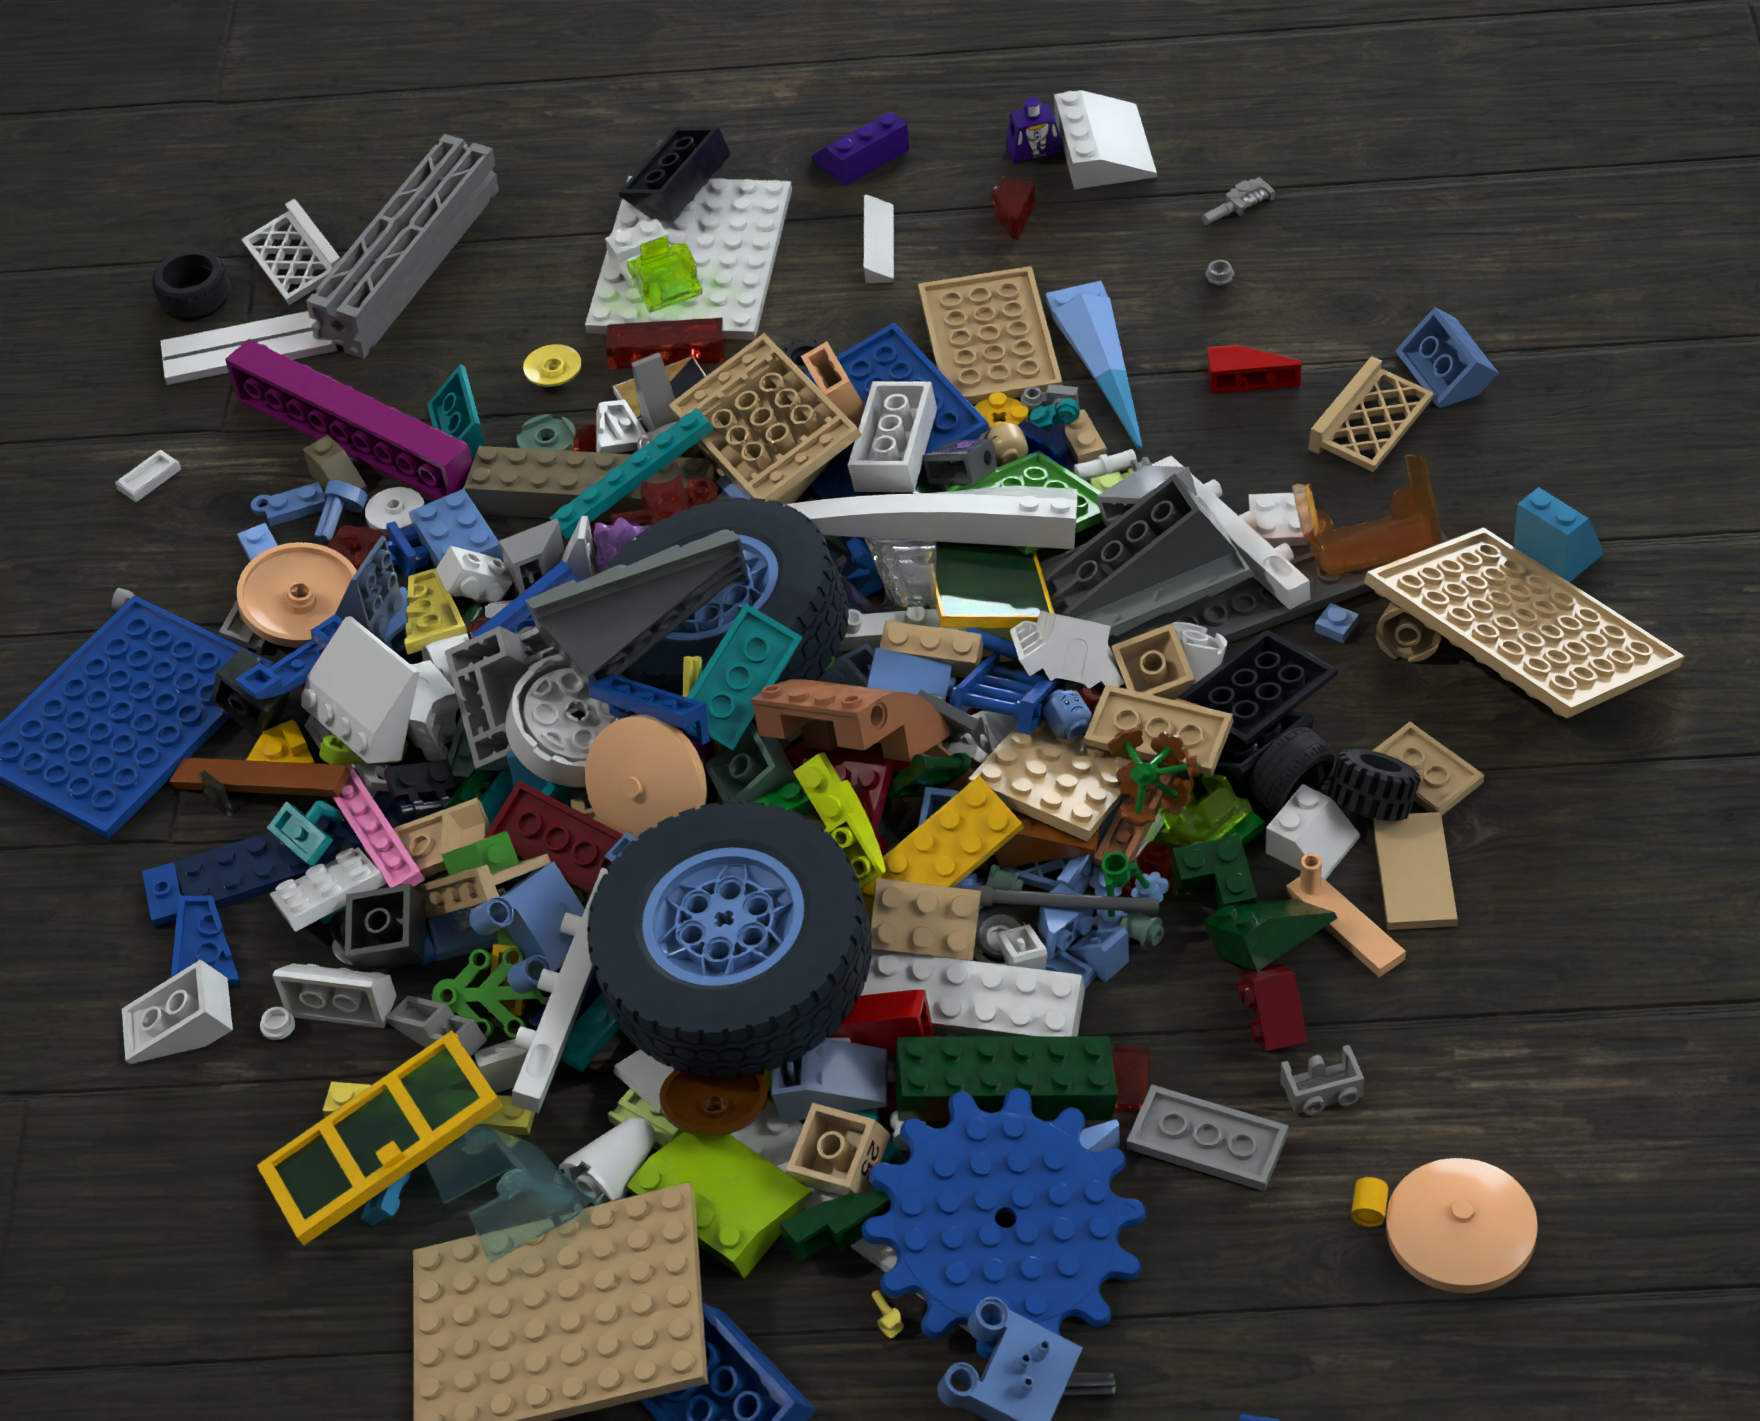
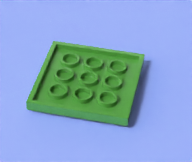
[945,451,1103,555]

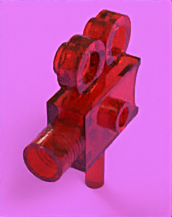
[610,475,718,528]

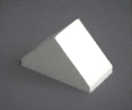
[997,924,1047,970]

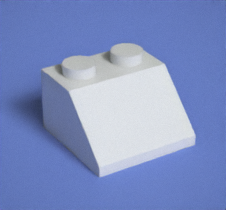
[1266,784,1360,880]

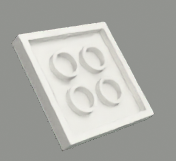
[270,847,386,932]

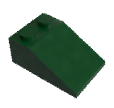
[1205,899,1337,972]

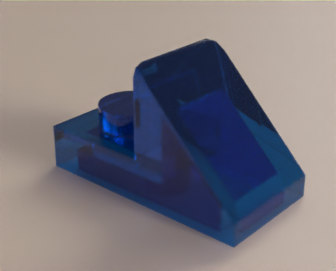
[1018,419,1068,470]

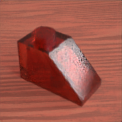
[991,177,1036,240]

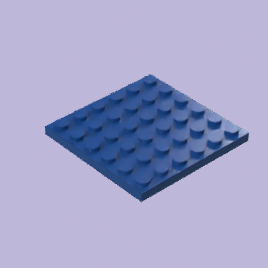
[805,323,990,500]

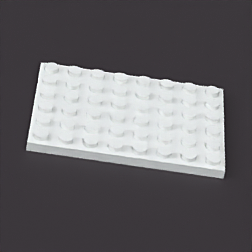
[585,176,792,340]

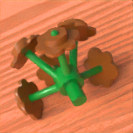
[1108,728,1201,826]

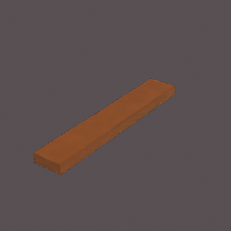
[169,758,351,797]

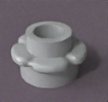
[1205,260,1234,286]

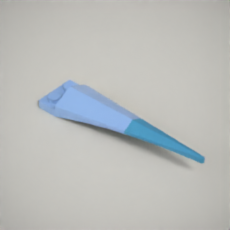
[1046,281,1142,452]

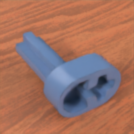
[314,480,368,543]

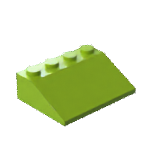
[626,1132,813,1279]

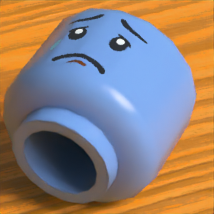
[1042,689,1092,740]

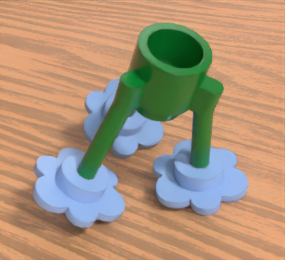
[1089,851,1169,929]

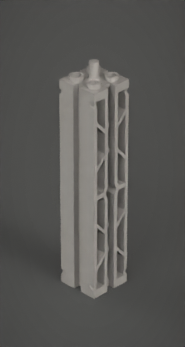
[306,134,499,359]

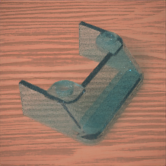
[425,1125,584,1263]

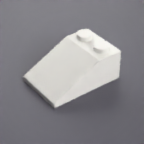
[122,959,233,1064]

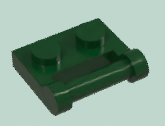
[888,753,971,798]

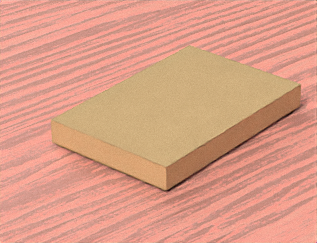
[1372,722,1484,816]

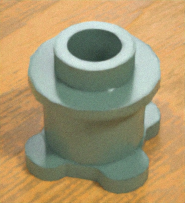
[986,864,1024,905]
[1120,912,1164,949]

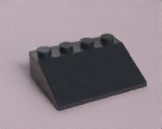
[1175,629,1338,746]

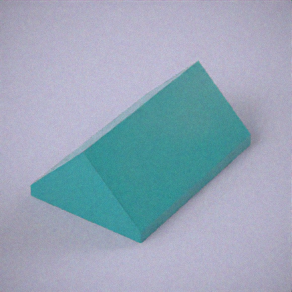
[427,364,485,458]

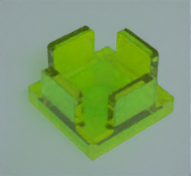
[627,236,702,313]
[1160,774,1253,846]

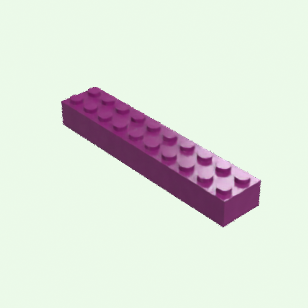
[225,339,472,500]

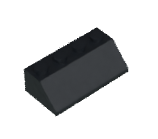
[618,127,731,222]

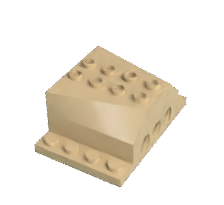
[669,333,862,505]

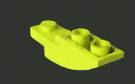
[793,752,886,888]

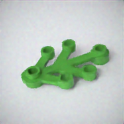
[432,947,550,1039]

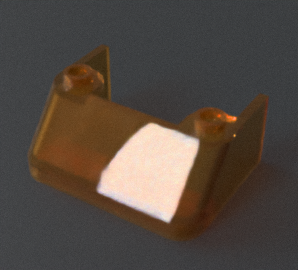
[1291,454,1441,575]

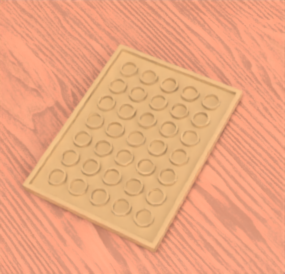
[1364,527,1684,718]
[413,1182,708,1421]

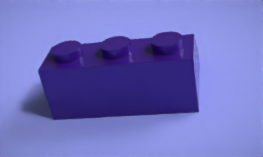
[811,111,910,186]

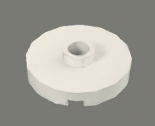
[365,487,425,537]

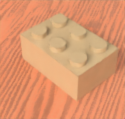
[870,878,981,961]

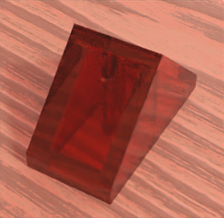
[1112,1045,1151,1109]

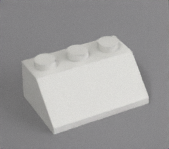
[273,963,396,1028]

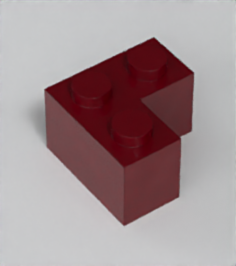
[1236,964,1308,1051]

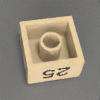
[786,1103,891,1196]

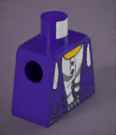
[1006,97,1064,165]

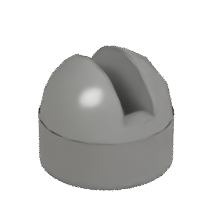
[111,588,134,612]

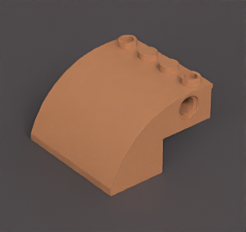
[751,679,950,762]

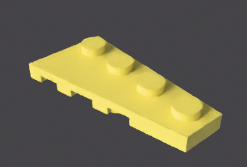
[405,568,468,655]

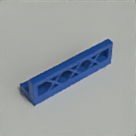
[588,674,710,745]

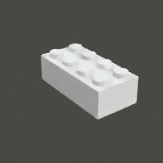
[848,382,937,492]

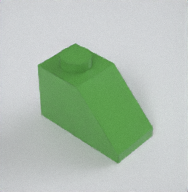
[441,831,519,876]

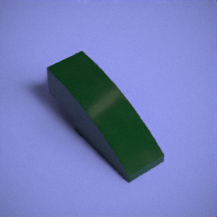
[780,1191,891,1262]

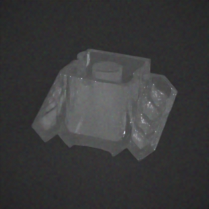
[865,537,936,607]

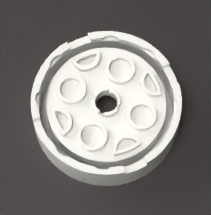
[505,654,627,787]

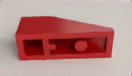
[1207,345,1301,394]

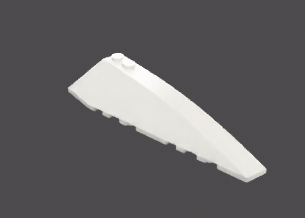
[783,486,1077,549]

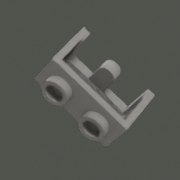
[1281,1045,1364,1115]

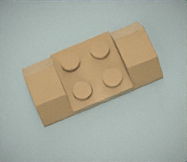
[363,798,490,889]

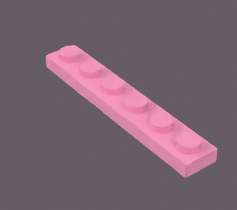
[333,764,425,888]

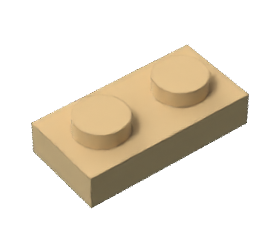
[1058,409,1107,464]

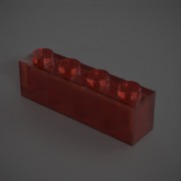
[605,318,726,369]

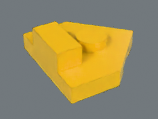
[246,719,315,763]

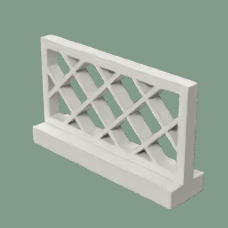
[241,199,341,305]

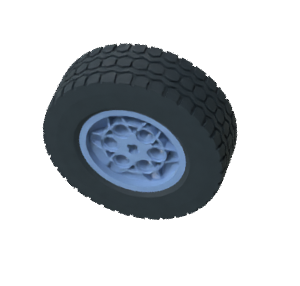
[602,498,849,696]
[587,801,872,1077]

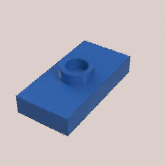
[142,862,182,927]

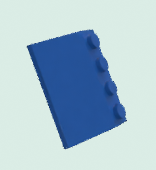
[640,1303,816,1421]

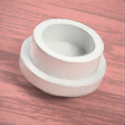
[260,1007,295,1040]

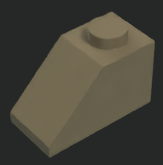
[303,435,368,491]

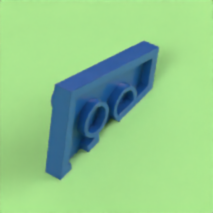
[171,895,241,987]

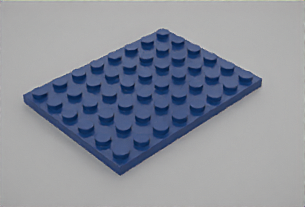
[0,595,274,840]

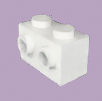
[435,546,513,603]

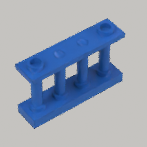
[950,652,1067,735]

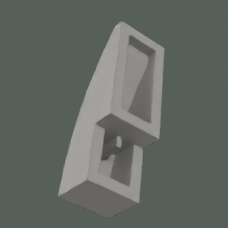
[385,995,487,1060]

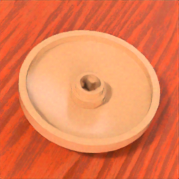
[237,542,357,648]
[585,715,707,839]
[1386,1158,1538,1293]

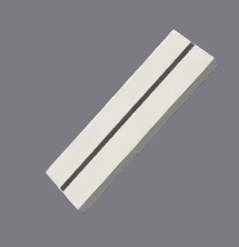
[161,311,337,385]

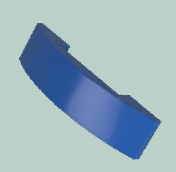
[235,615,343,699]

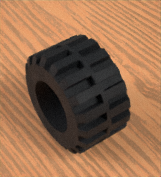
[1327,749,1421,821]

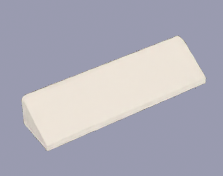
[864,195,894,284]

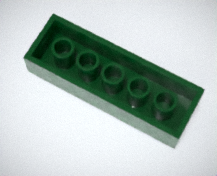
[893,1036,1118,1121]

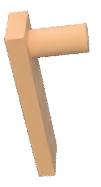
[1286,853,1406,978]

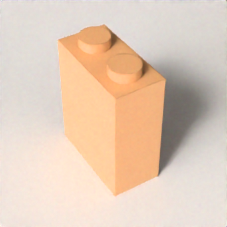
[801,341,865,429]

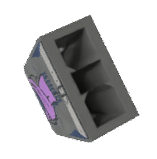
[922,439,997,485]

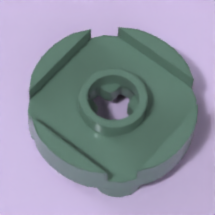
[517,414,577,451]

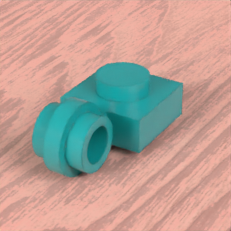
[1026,398,1080,440]

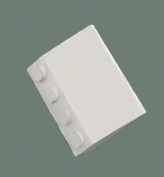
[1054,90,1157,190]
[301,616,420,764]

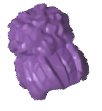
[593,517,647,574]

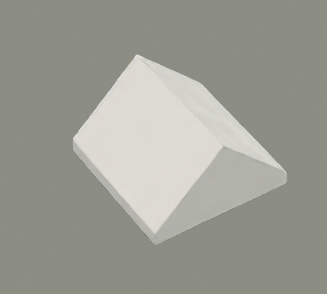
[474,1039,528,1093]

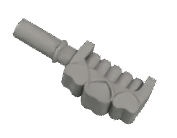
[1201,178,1275,225]

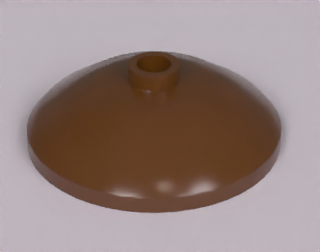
[659,1070,768,1137]

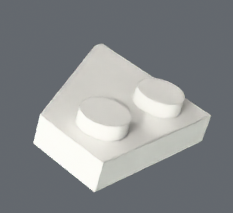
[596,400,646,453]

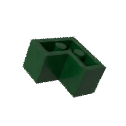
[1170,834,1257,909]

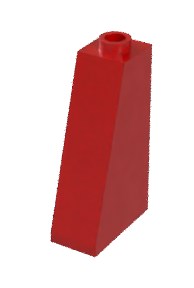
[824,989,934,1059]

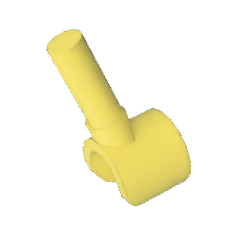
[872,1290,904,1338]

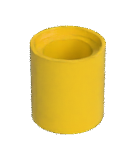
[1351,1177,1389,1227]

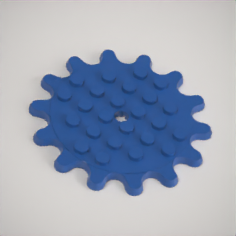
[861,1088,1146,1361]

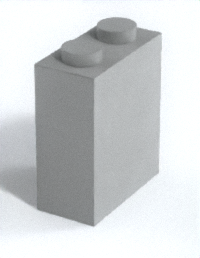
[1096,466,1197,525]

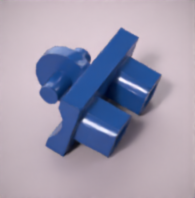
[386,521,429,580]

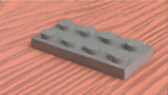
[1127,1085,1289,1191]

